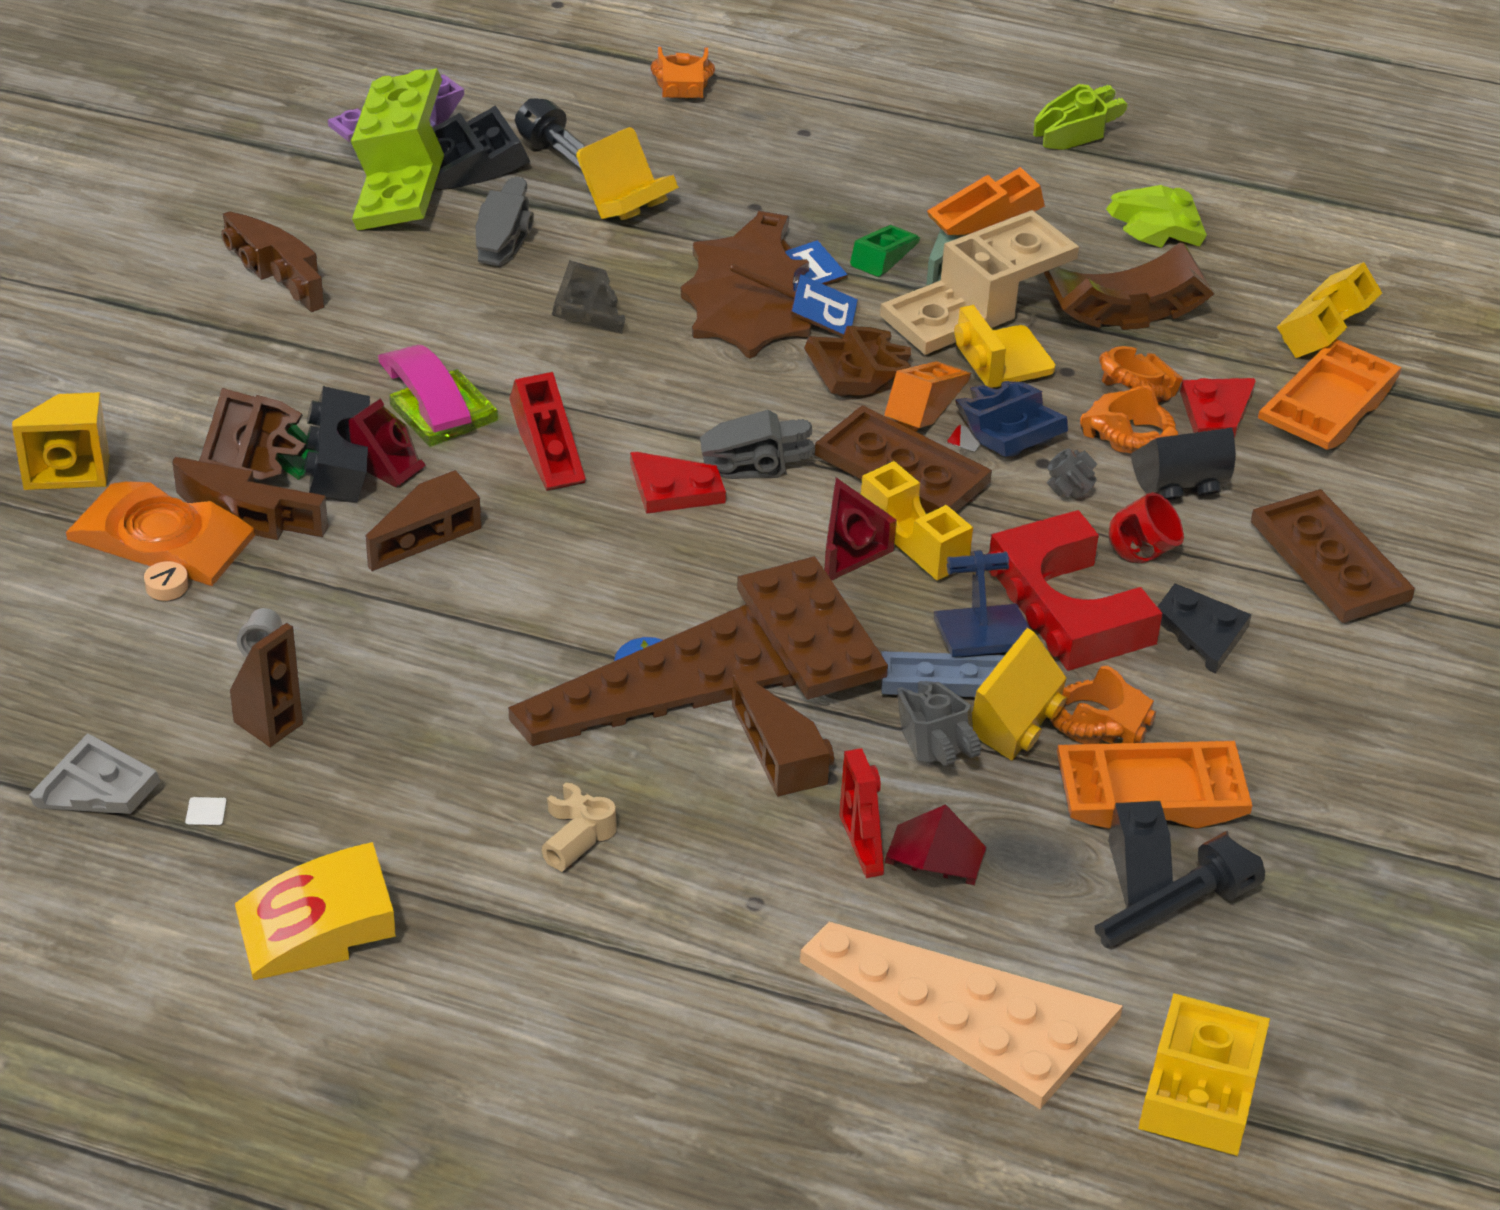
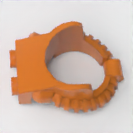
[650,47,715,98]
[1099,346,1183,403]
[1080,385,1179,453]
[1049,666,1156,744]

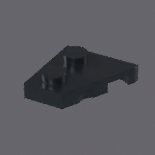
[1157,583,1252,674]

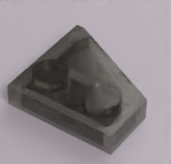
[552,260,626,334]

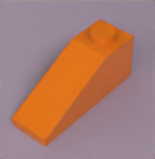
[884,361,971,431]

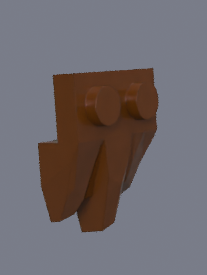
[804,326,911,396]
[199,388,307,480]

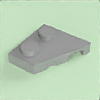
[29,733,160,814]

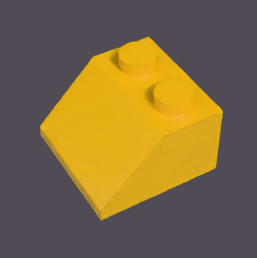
[12,392,110,490]
[972,628,1067,761]

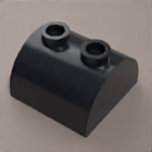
[1131,428,1236,500]

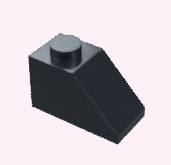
[1108,801,1173,908]

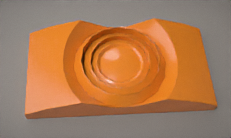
[1258,339,1402,450]
[66,481,255,586]
[1057,741,1253,829]

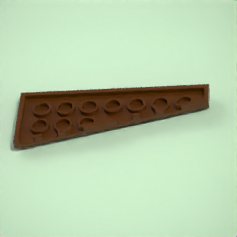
[508,604,796,746]

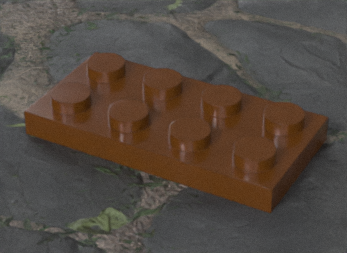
[814,405,992,514]
[1250,489,1415,623]
[737,556,888,700]

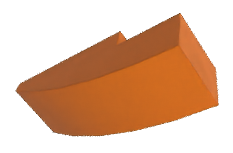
[927,167,1045,235]

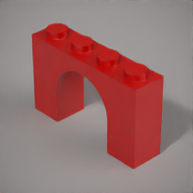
[987,510,1163,671]

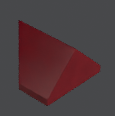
[349,398,426,487]
[824,477,897,581]
[885,804,986,886]

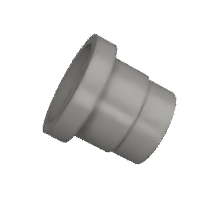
[237,608,282,657]

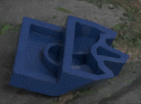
[955,381,1068,457]

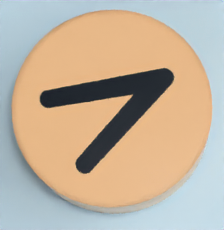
[144,561,188,601]

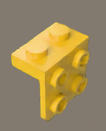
[576,127,679,220]
[954,305,1055,388]

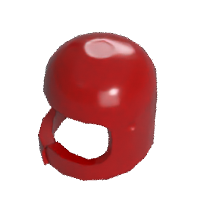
[1108,492,1184,563]

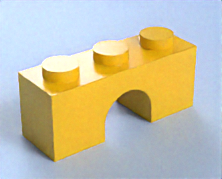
[1277,262,1382,358]
[861,461,973,580]

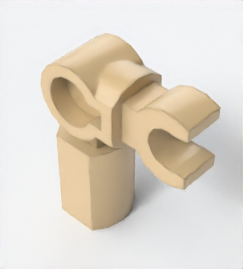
[542,782,617,872]

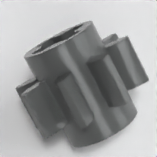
[1047,449,1097,498]

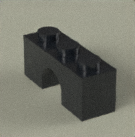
[303,386,370,503]

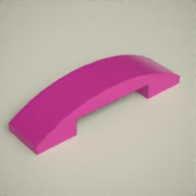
[378,344,471,433]

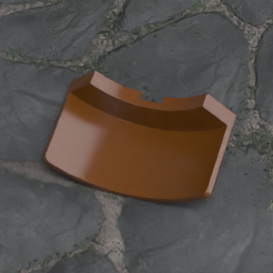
[1044,243,1215,330]

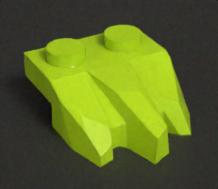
[1106,185,1207,248]

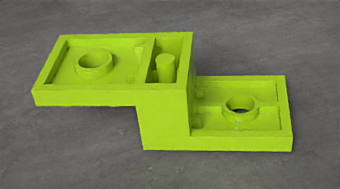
[351,68,444,231]

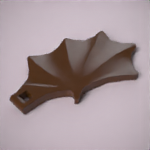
[680,211,811,359]

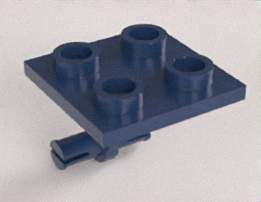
[934,550,1031,657]

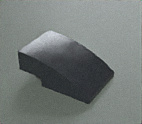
[433,105,531,189]

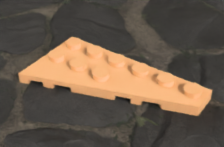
[800,922,1123,1109]

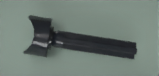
[514,98,585,169]
[1095,831,1265,948]

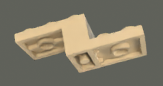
[880,210,1079,355]

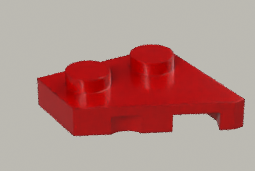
[1180,378,1256,439]
[630,452,726,514]
[839,748,884,878]

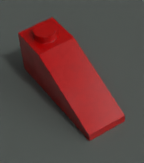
[509,372,586,491]

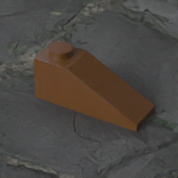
[365,470,481,571]
[230,623,303,748]
[732,673,834,797]

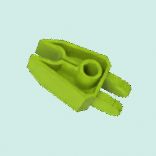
[1033,84,1128,150]

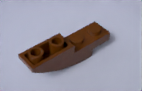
[221,211,324,313]
[172,457,328,541]

